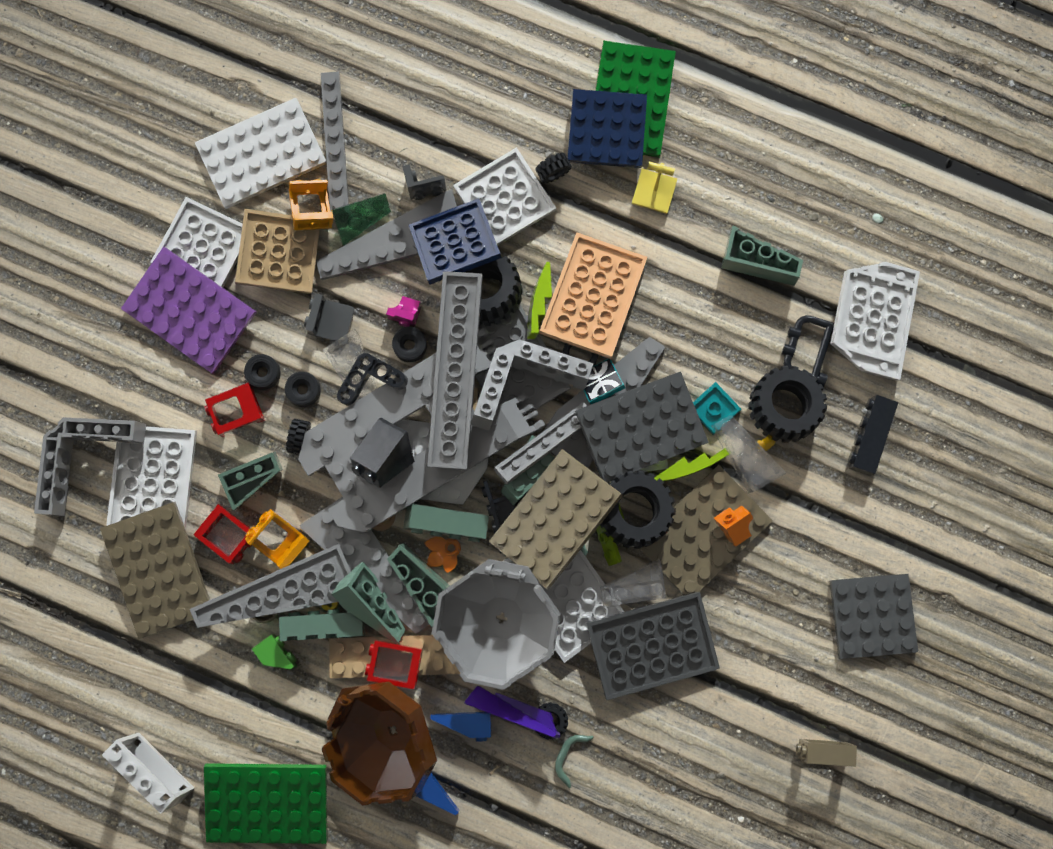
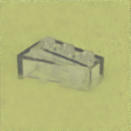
[600,559,666,607]

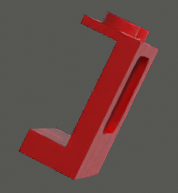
[204,383,265,438]

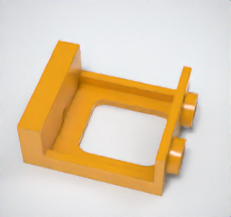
[289,179,333,230]
[245,509,309,569]

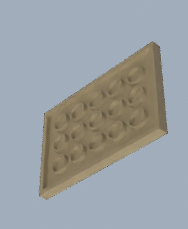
[489,449,623,590]
[640,465,773,595]
[100,502,210,639]

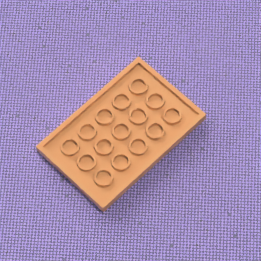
[539,233,647,359]

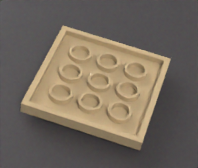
[235,209,320,294]

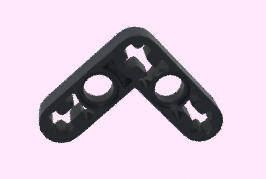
[337,353,408,406]

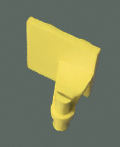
[631,162,677,214]

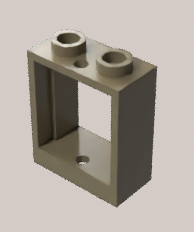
[796,739,857,767]

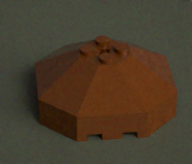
[322,682,437,806]

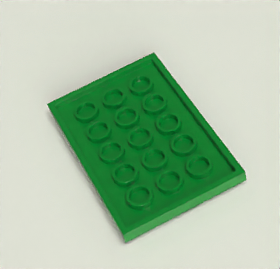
[596,40,676,158]
[204,763,328,844]

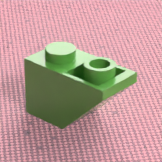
[252,634,297,669]

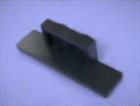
[481,480,516,557]

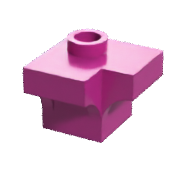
[386,296,422,327]

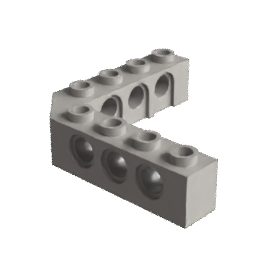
[471,339,593,431]
[34,417,146,516]

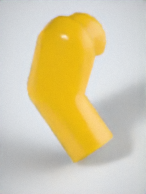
[756,435,776,451]

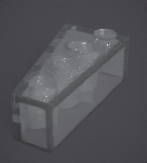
[323,329,377,402]
[711,415,786,493]

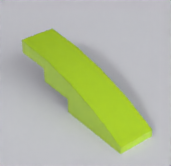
[527,262,552,339]
[654,448,729,482]

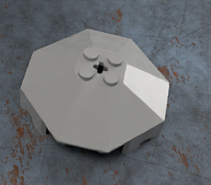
[432,559,561,690]

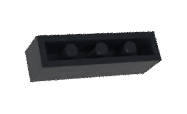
[848,395,899,476]

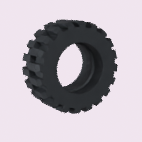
[463,253,523,327]
[748,366,827,443]
[600,471,676,549]

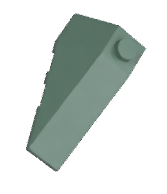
[332,562,405,644]

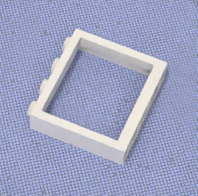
[102,733,194,814]

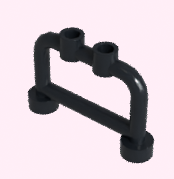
[781,315,834,388]

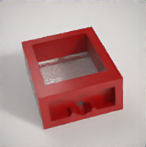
[193,504,252,565]
[365,640,423,689]

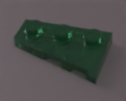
[331,193,391,246]

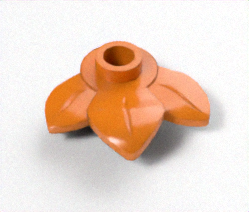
[425,536,461,573]

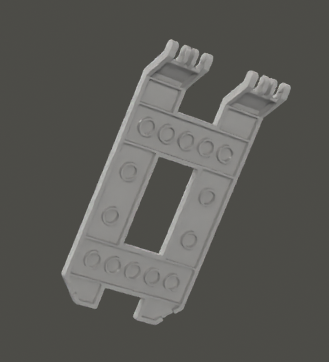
[298,328,545,533]

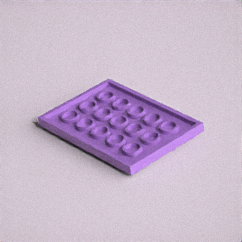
[121,246,257,374]

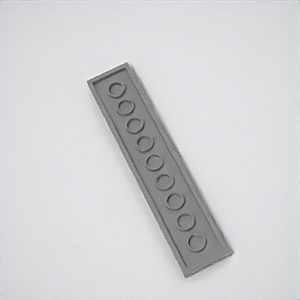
[427,271,483,470]

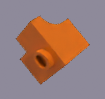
[714,506,754,547]

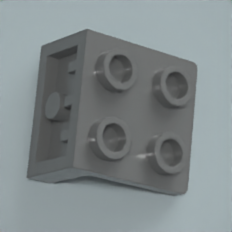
[402,164,446,200]

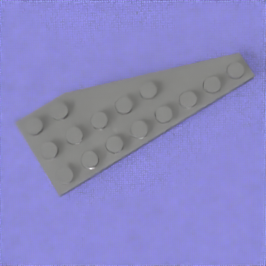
[544,337,665,468]

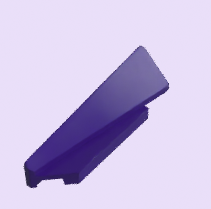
[464,686,560,738]

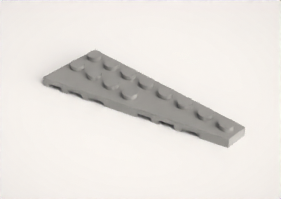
[316,189,457,280]
[299,497,430,634]
[190,544,351,628]

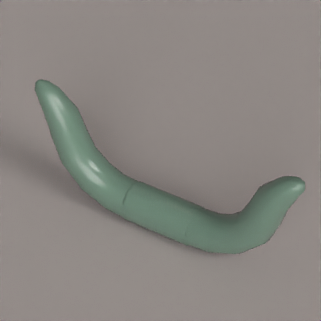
[555,735,594,788]

